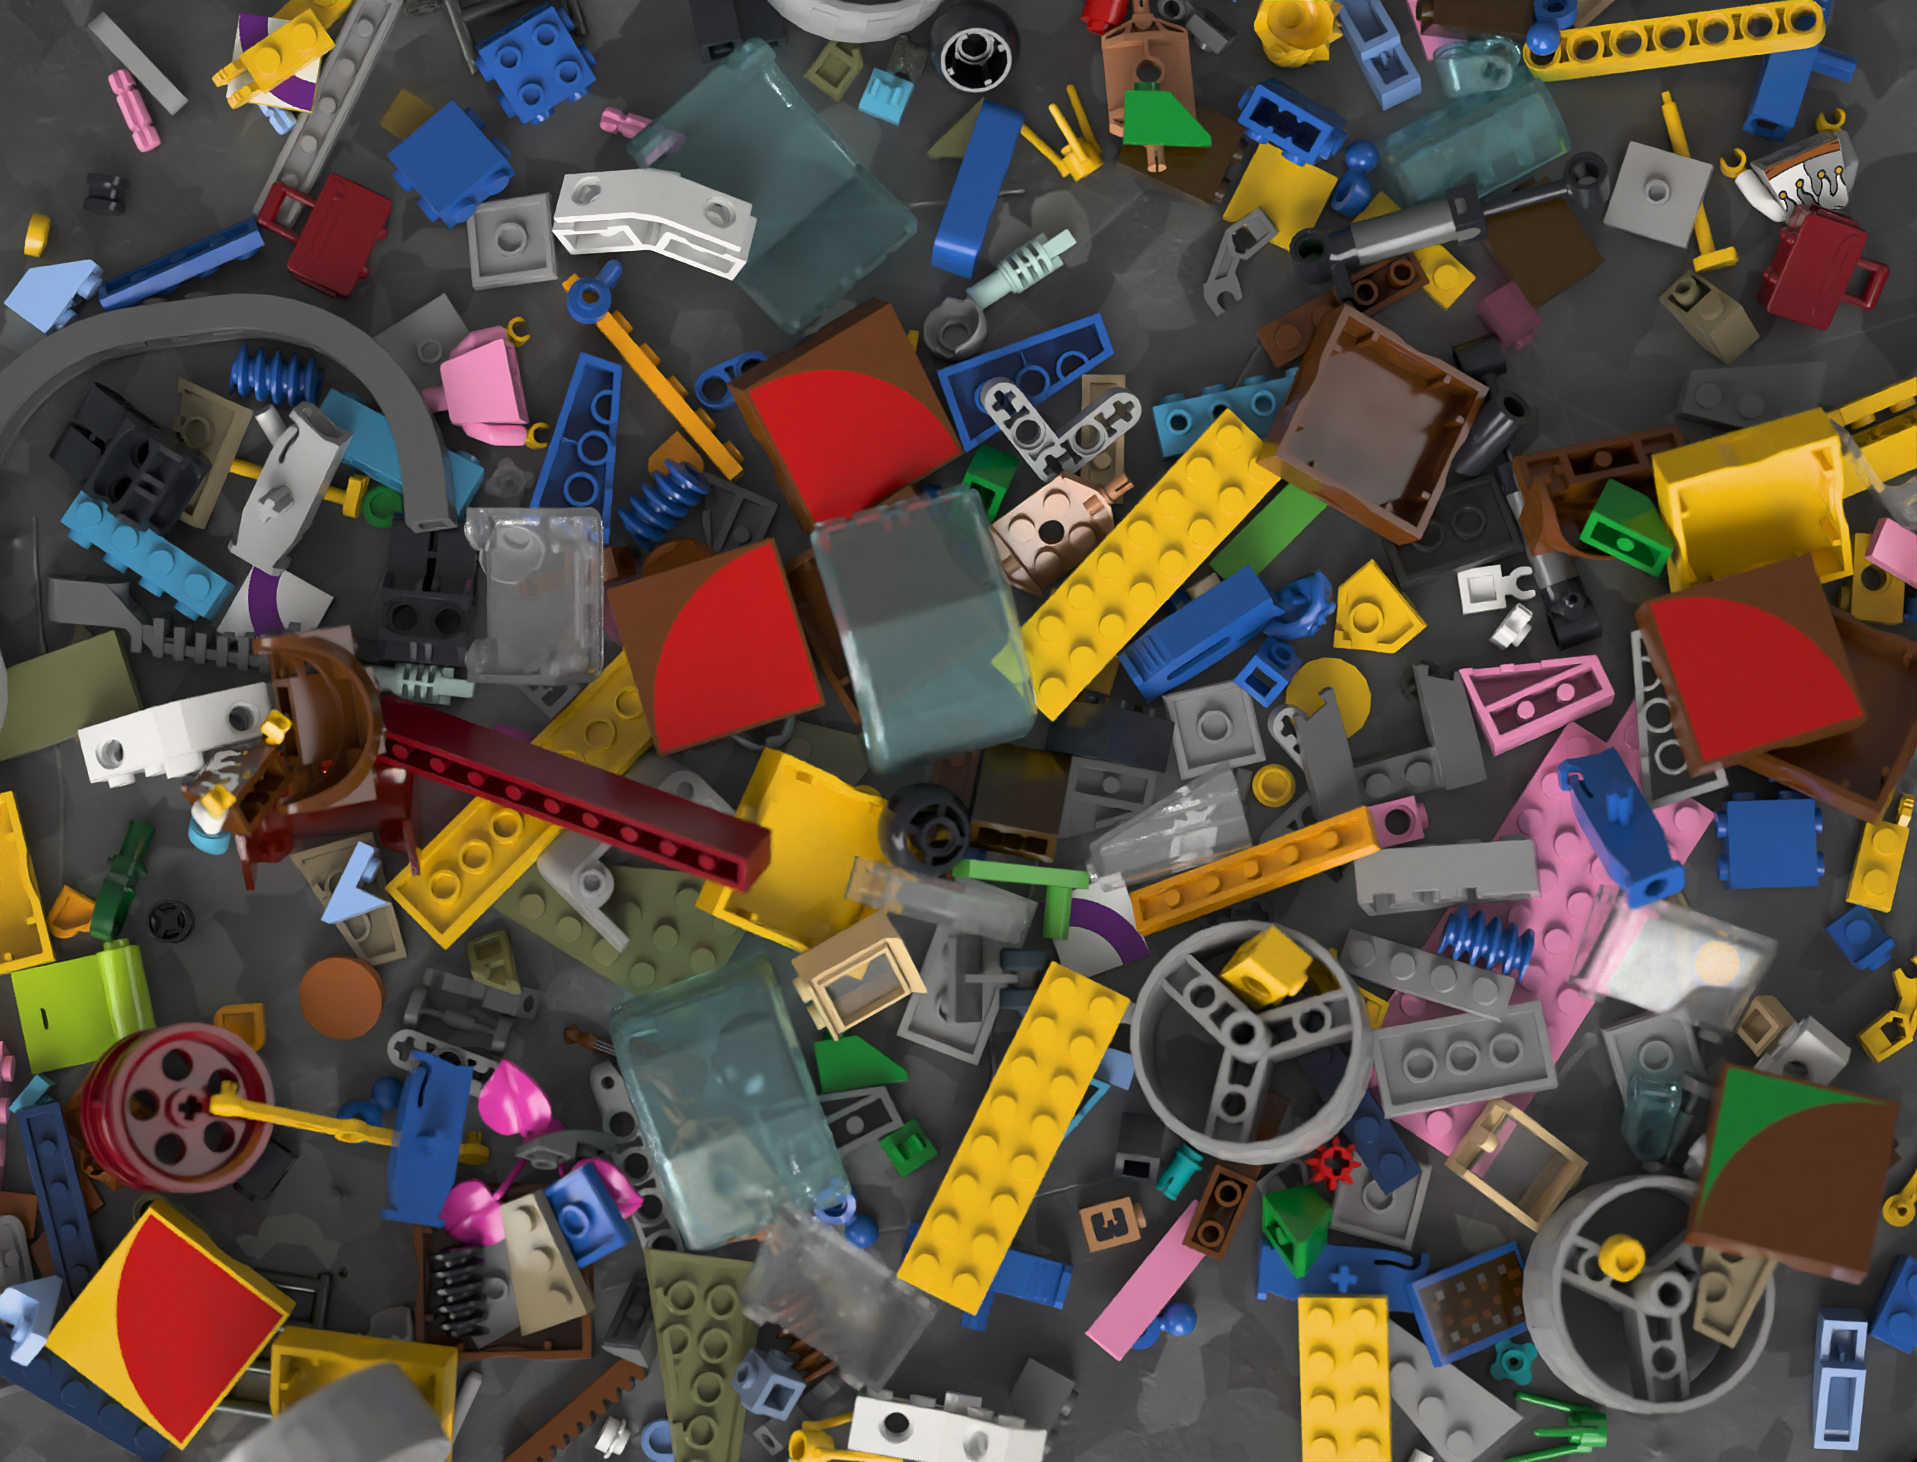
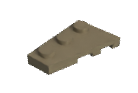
[173,377,254,530]
[289,831,409,967]
[500,1188,596,1336]
[1693,1248,1778,1348]

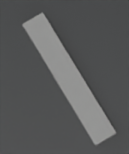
[252,0,405,230]

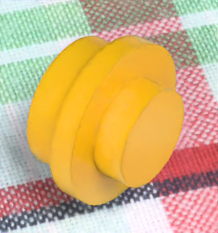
[1252,764,1296,807]

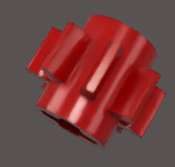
[1304,1136,1361,1191]

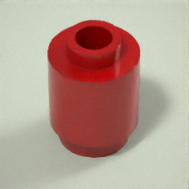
[1080,0,1129,36]

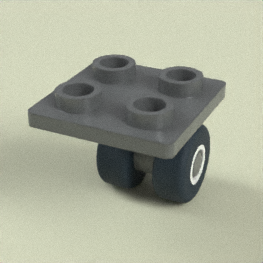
[942,934,1052,1023]

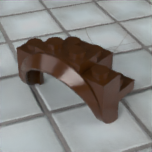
[1512,424,1686,560]
[252,625,387,814]

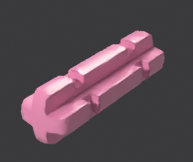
[108,69,161,152]
[600,106,684,153]

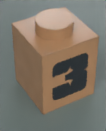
[1078,1195,1146,1252]

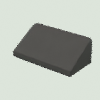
[601,1277,658,1368]

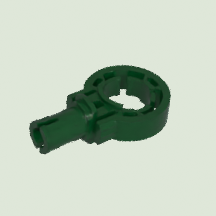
[90,820,156,944]

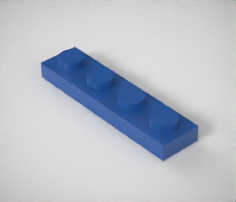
[98,216,265,312]

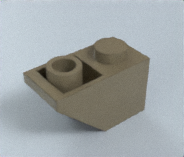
[1659,269,1760,366]

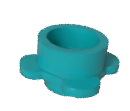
[1489,1338,1537,1385]

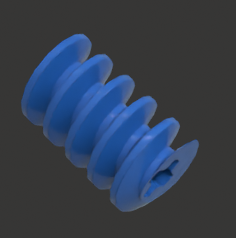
[229,342,324,408]
[617,458,712,551]
[1436,904,1535,983]

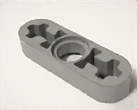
[87,11,188,115]
[387,1029,499,1098]

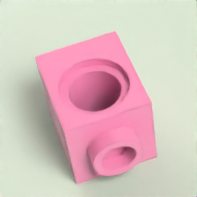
[1367,796,1429,849]

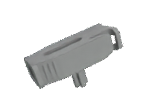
[228,401,354,576]

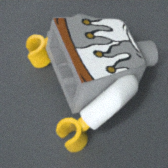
[1720,108,1859,224]

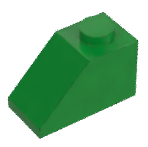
[1122,82,1212,147]
[945,442,1021,551]
[1579,478,1675,578]
[814,1029,909,1094]
[1262,1184,1333,1278]

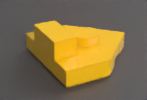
[1333,558,1428,653]

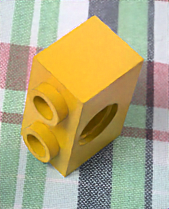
[1837,533,1905,626]
[1217,925,1313,1012]

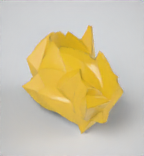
[1254,0,1344,68]

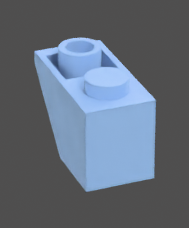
[4,259,104,336]

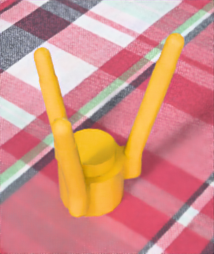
[1020,84,1104,182]
[789,1411,903,1462]

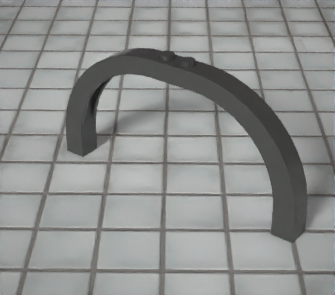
[0,292,458,533]

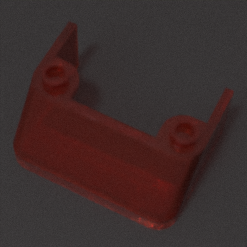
[235,753,423,891]

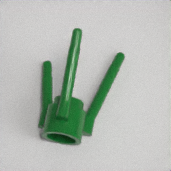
[1503,1390,1608,1462]

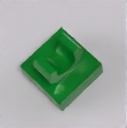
[879,1117,939,1178]

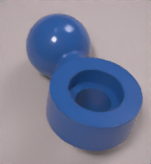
[1526,0,1578,56]
[1331,139,1379,217]
[336,1076,403,1145]
[813,1178,879,1249]
[1131,1301,1197,1350]

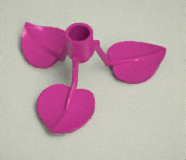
[440,1058,644,1246]

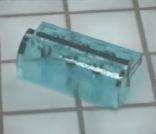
[1374,65,1572,208]

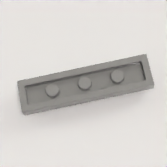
[1339,929,1516,1023]

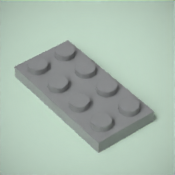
[896,877,1039,1066]
[1372,1000,1558,1119]

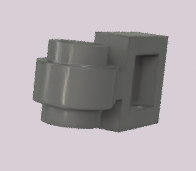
[1157,0,1238,54]

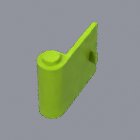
[11,938,157,1075]

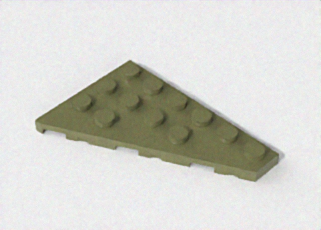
[491,860,748,1028]

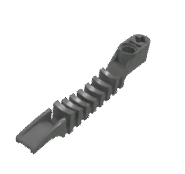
[46,573,379,673]

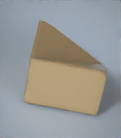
[1731,995,1798,1057]

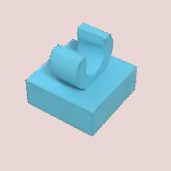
[858,68,914,126]
[9,1072,63,1114]

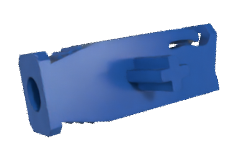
[1742,0,1858,142]
[1116,565,1286,704]
[1557,747,1685,909]
[380,1050,474,1228]
[900,1220,1073,1332]
[1255,1238,1430,1313]

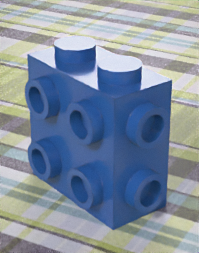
[474,1,597,125]
[1237,77,1348,167]
[387,99,515,229]
[1714,791,1824,890]

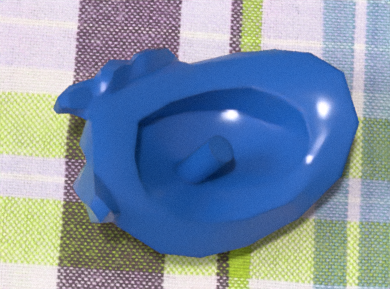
[1262,568,1336,640]

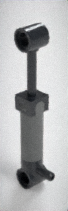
[1289,152,1610,303]
[1452,333,1602,651]

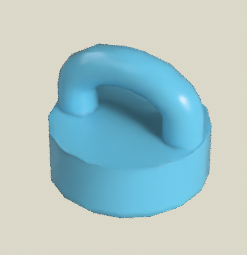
[188,816,232,855]

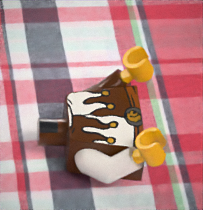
[181,709,293,836]

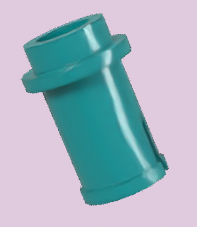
[1155,1143,1205,1201]

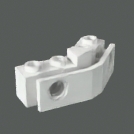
[552,167,757,280]
[78,682,276,788]
[1683,1016,1851,1181]
[848,1387,1047,1462]

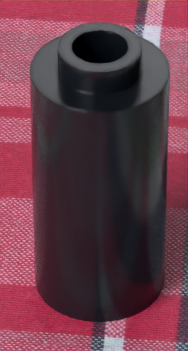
[1450,390,1532,476]

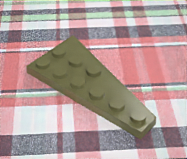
[643,1247,769,1462]

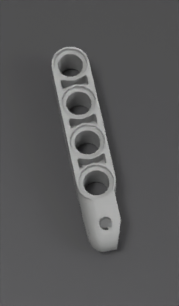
[589,1060,686,1252]

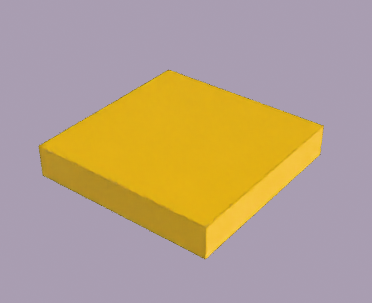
[1223,143,1338,252]

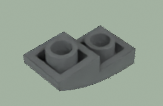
[515,1130,617,1169]

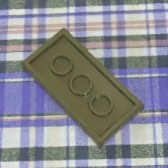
[0,630,144,763]

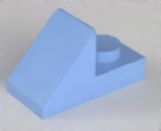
[321,841,392,924]
[0,1275,63,1366]

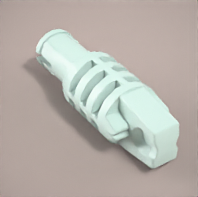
[965,229,1076,311]
[360,662,476,706]

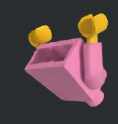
[422,317,550,450]

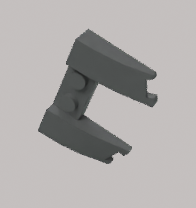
[1292,662,1487,822]

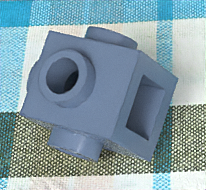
[730,1347,807,1421]

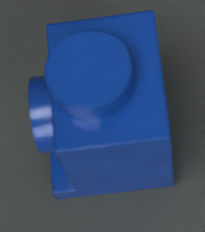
[1233,635,1303,708]

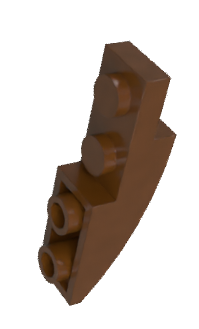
[1256,252,1430,370]
[1182,1081,1291,1262]

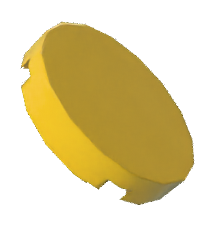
[1285,657,1371,739]

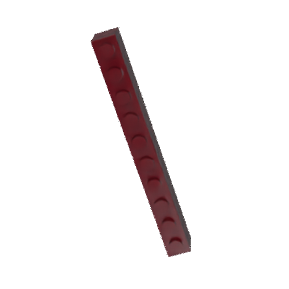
[375,693,772,894]

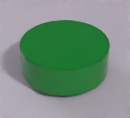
[362,485,405,529]

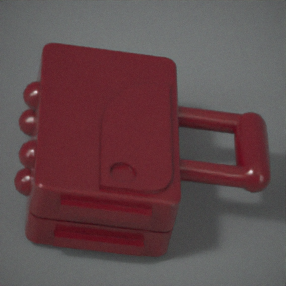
[257,173,393,299]
[1756,203,1890,330]

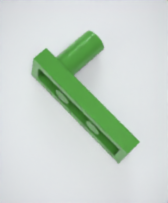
[952,859,1090,940]

